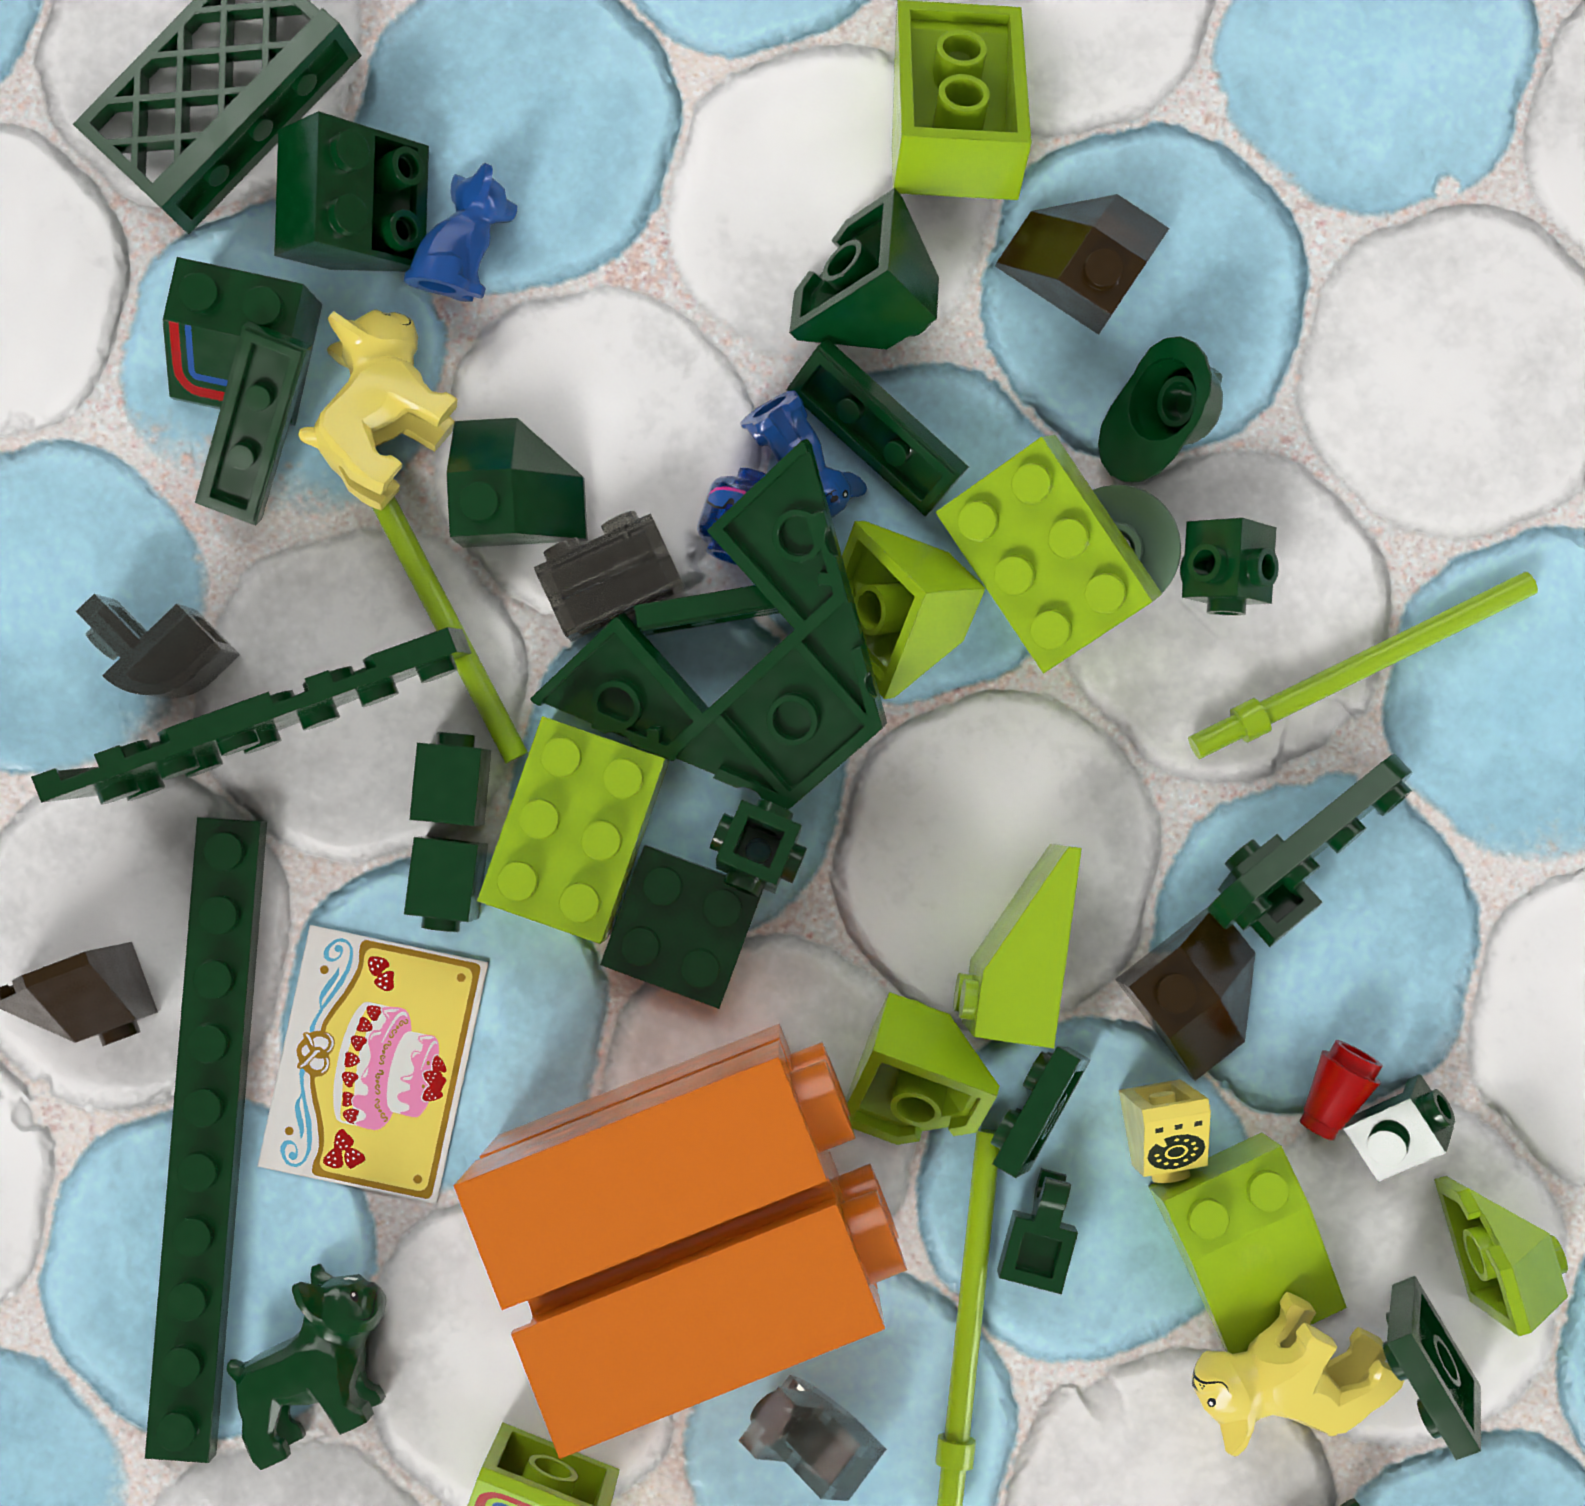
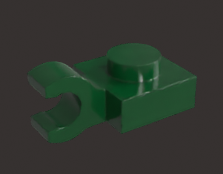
[997,1168,1078,1295]

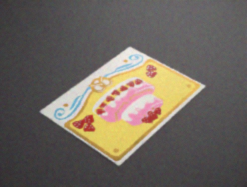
[257,925,489,1204]

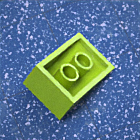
[891,0,1032,200]
[953,844,1082,1049]
[1148,1132,1347,1354]

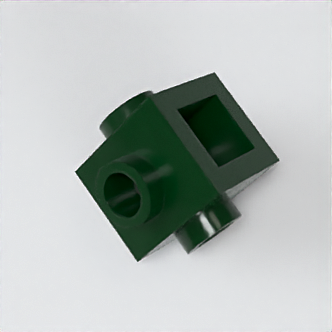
[1180,518,1279,616]
[709,799,807,897]

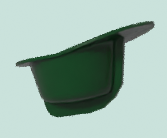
[1098,336,1223,483]

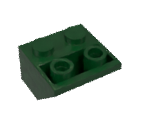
[274,111,429,272]

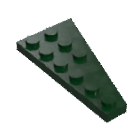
[31,627,472,805]

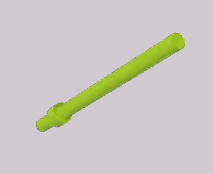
[372,496,528,764]
[1188,571,1538,759]
[935,1129,1000,1506]

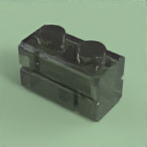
[534,511,685,642]

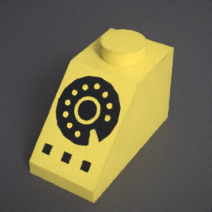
[1118,1079,1211,1183]

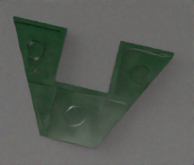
[530,439,887,810]

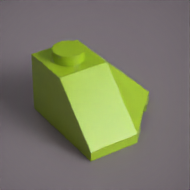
[842,521,986,699]
[846,992,999,1145]
[1434,1176,1568,1337]

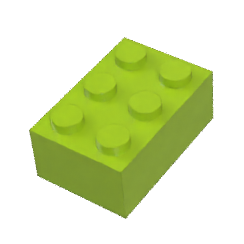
[935,435,1162,674]
[477,716,670,944]

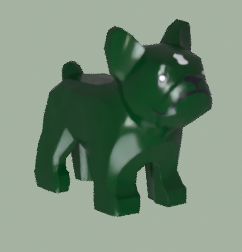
[226,1263,387,1470]

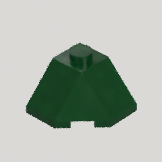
[789,188,939,350]
[446,418,588,548]

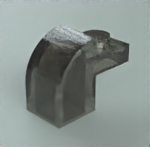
[76,593,240,699]
[738,1375,887,1501]

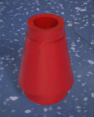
[1299,1040,1383,1141]

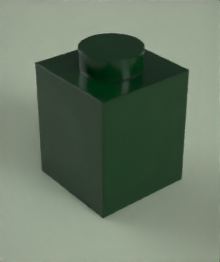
[409,732,492,826]
[404,836,488,932]

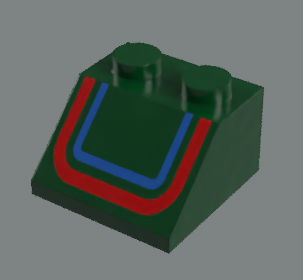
[162,257,322,426]

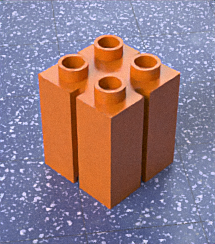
[454,1023,907,1459]

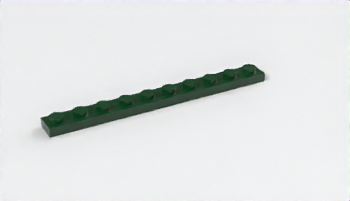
[145,817,267,1463]

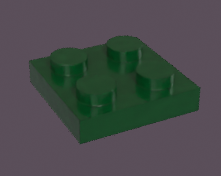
[600,845,763,1009]
[991,1046,1091,1178]
[1383,1276,1481,1460]

